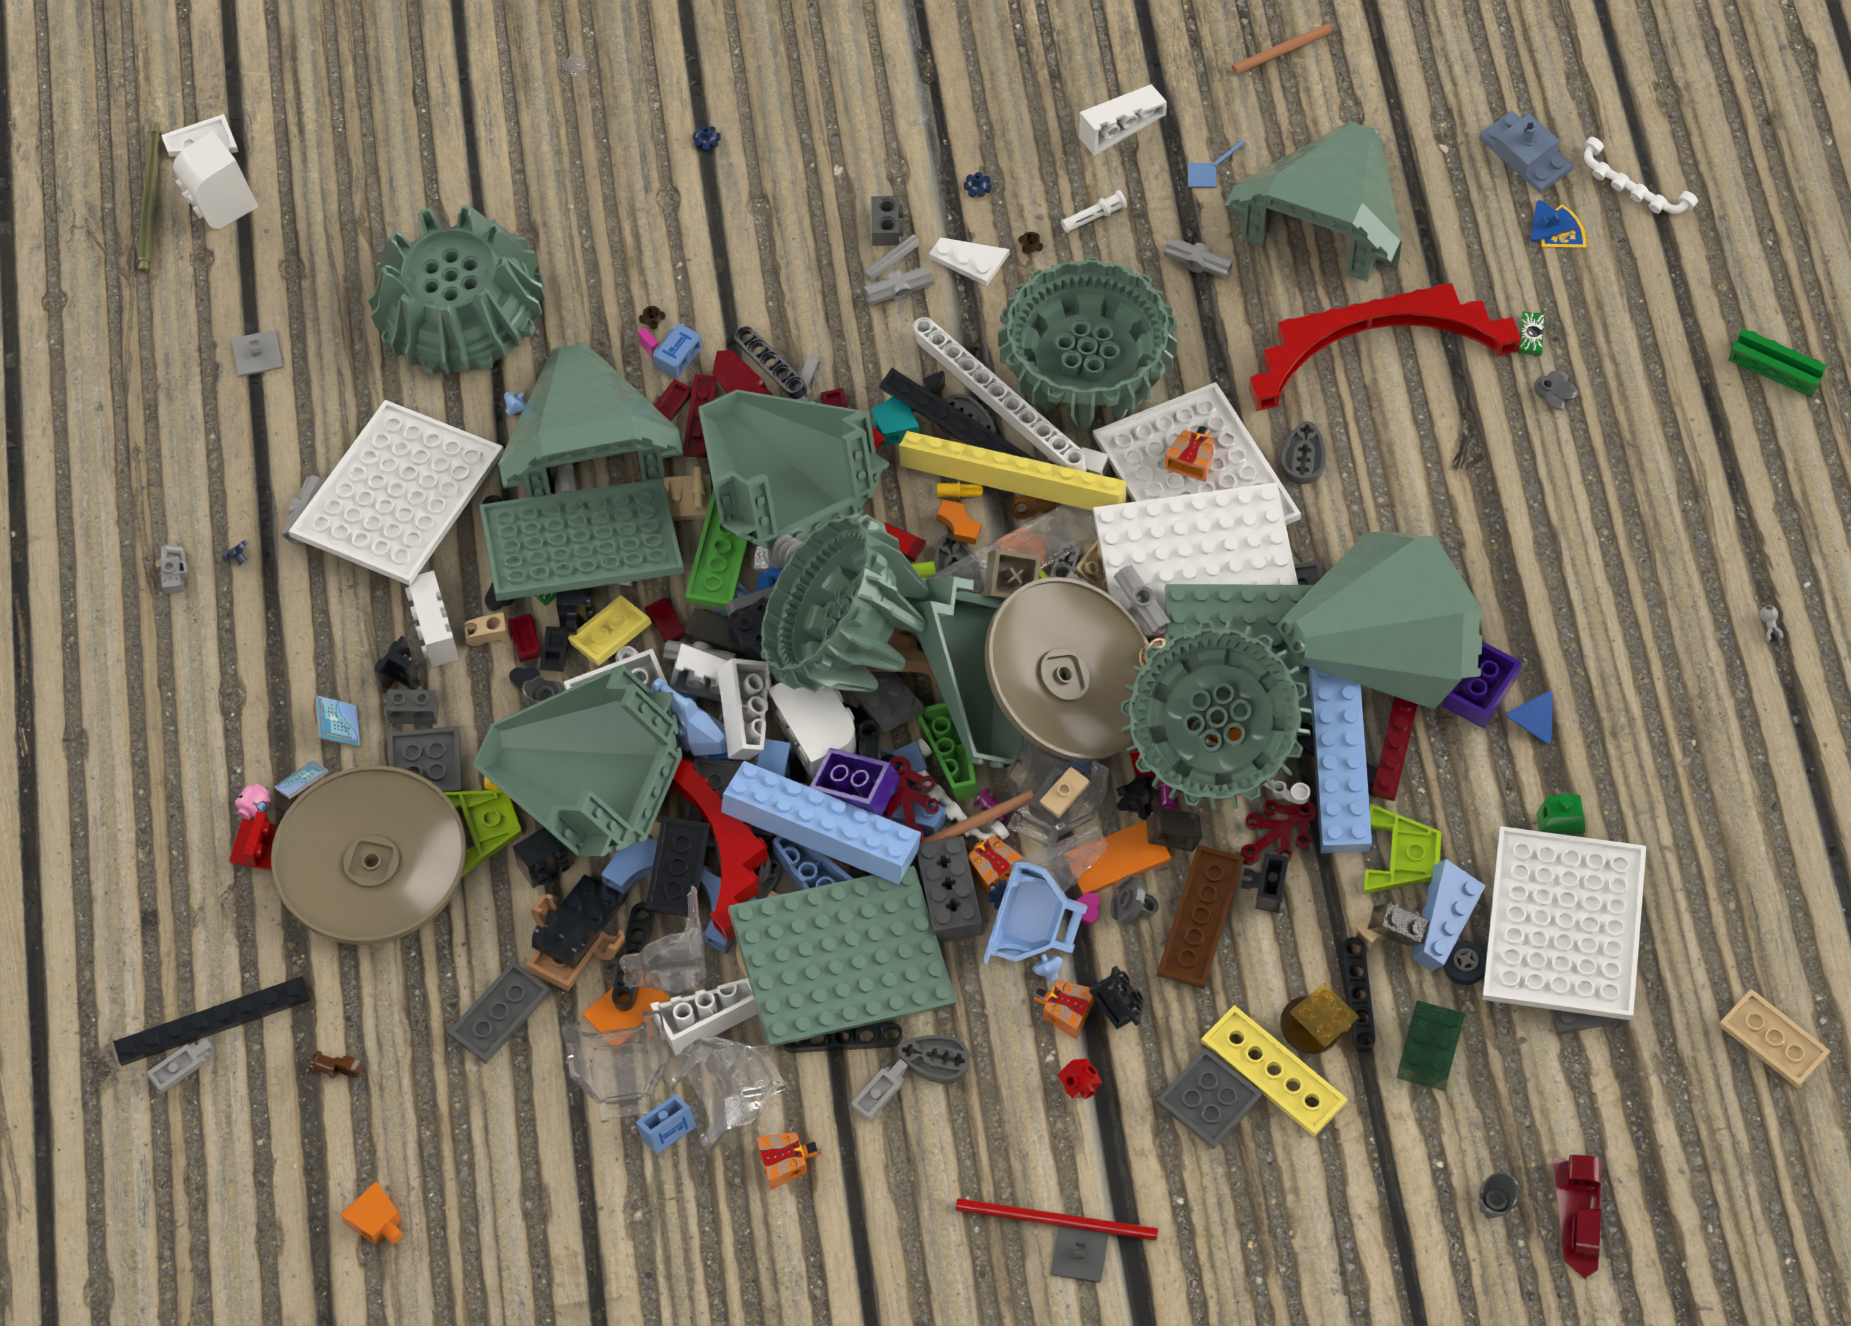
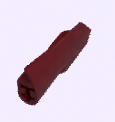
[712,350,774,396]
[1553,1154,1602,1279]

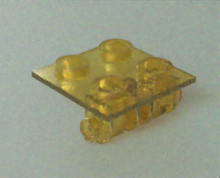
[1290,983,1359,1047]

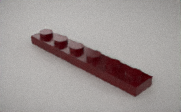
[1371,696,1418,802]

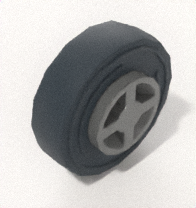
[1443,941,1486,986]

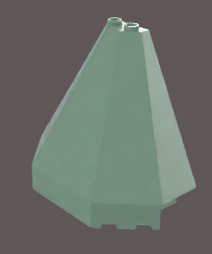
[1224,121,1402,282]
[498,343,683,498]
[698,390,890,551]
[1276,531,1483,710]
[905,576,1066,769]
[473,664,682,857]

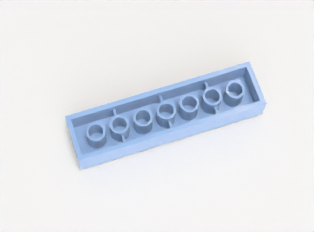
[1309,667,1372,853]
[721,761,921,885]

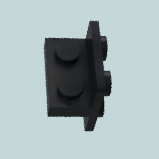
[374,636,420,694]
[1089,966,1144,1029]

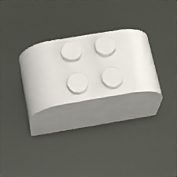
[173,131,259,229]
[768,683,857,781]

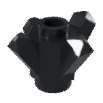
[1116,777,1154,820]

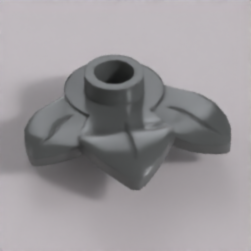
[1534,371,1579,411]

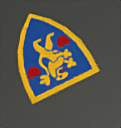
[1541,205,1587,248]

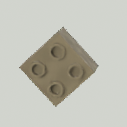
[983,549,1041,600]

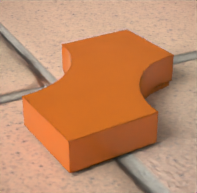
[936,500,982,545]

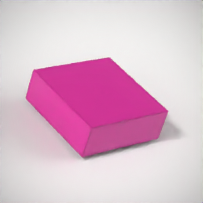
[638,328,658,359]

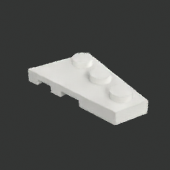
[161,114,238,157]
[929,237,1010,286]

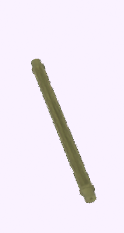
[137,122,161,273]

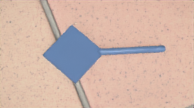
[1188,140,1245,188]
[856,738,927,773]

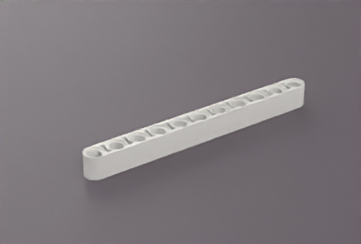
[913,317,1087,472]

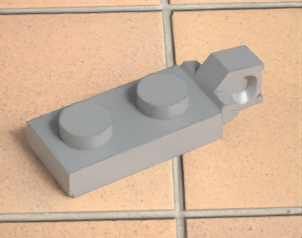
[146,1038,215,1094]
[850,1059,909,1123]

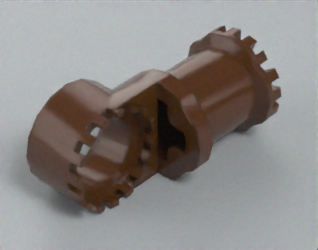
[1011,495,1056,520]
[309,1050,363,1079]

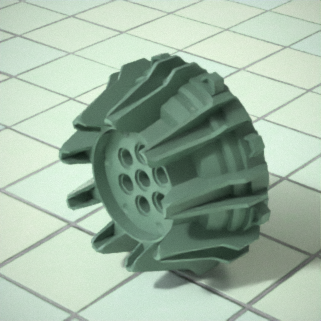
[368,205,545,375]
[998,257,1178,430]
[761,513,929,693]
[1121,620,1312,811]

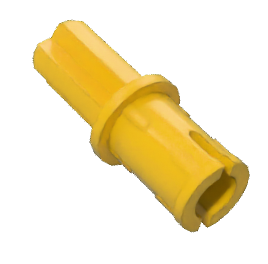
[937,481,983,500]

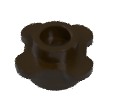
[1018,232,1043,254]
[639,306,666,329]

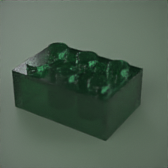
[1397,1000,1465,1091]

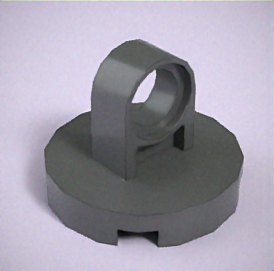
[1110,875,1159,924]

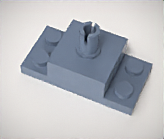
[1479,111,1573,194]

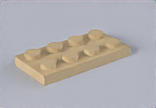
[1719,989,1831,1089]

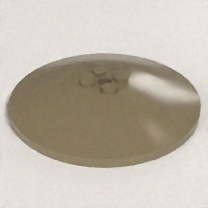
[985,577,1149,762]
[271,765,467,945]

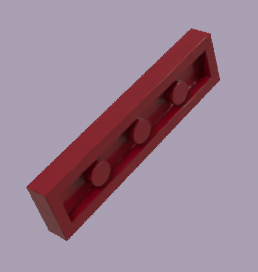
[683,374,718,458]

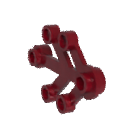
[882,756,940,844]
[1240,799,1317,866]

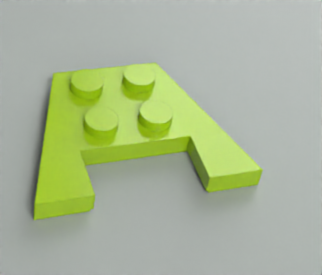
[443,790,522,877]
[1363,803,1442,895]

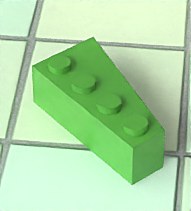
[917,703,980,801]

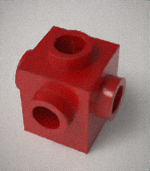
[1057,1058,1103,1099]

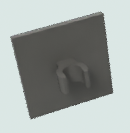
[1050,1226,1109,1283]

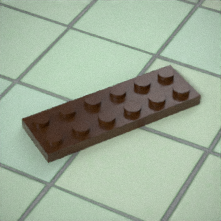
[1157,845,1245,989]

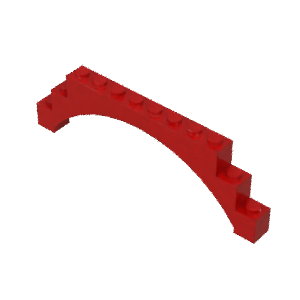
[1249,283,1521,411]
[669,758,768,942]

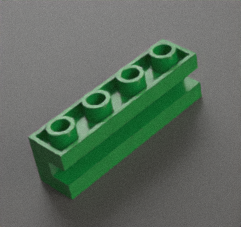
[1728,328,1827,398]

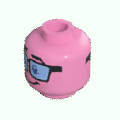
[235,784,271,820]

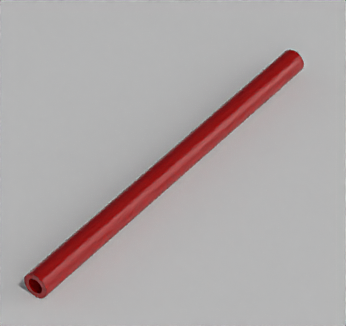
[956,1198,1158,1241]

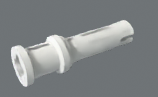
[1061,190,1127,233]

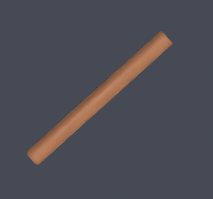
[1232,23,1332,75]
[922,789,1035,843]

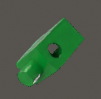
[1536,793,1586,834]

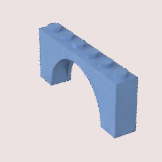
[601,834,756,954]

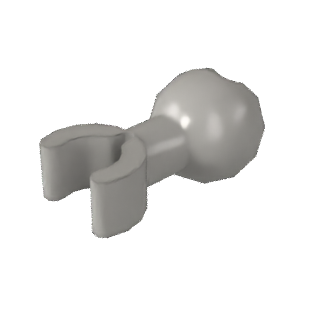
[1760,605,1783,643]

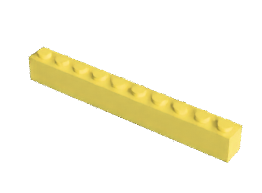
[899,431,1126,511]

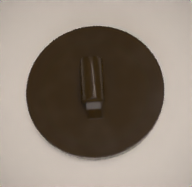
[1280,996,1342,1054]

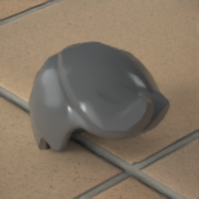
[522,676,564,707]
[1478,1172,1519,1219]

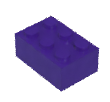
[1443,641,1522,729]
[810,748,901,816]

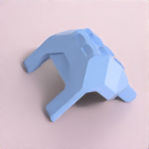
[652,678,727,756]
[983,862,1088,964]

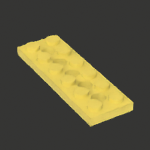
[1201,1005,1348,1137]

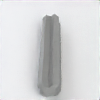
[864,234,919,281]

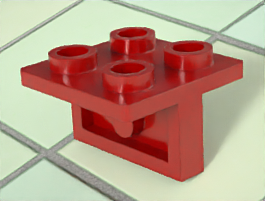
[229,811,279,871]

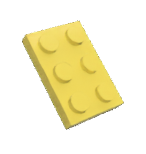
[568,595,652,666]

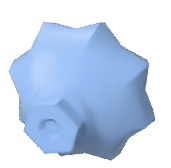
[504,392,528,416]
[1033,954,1062,981]

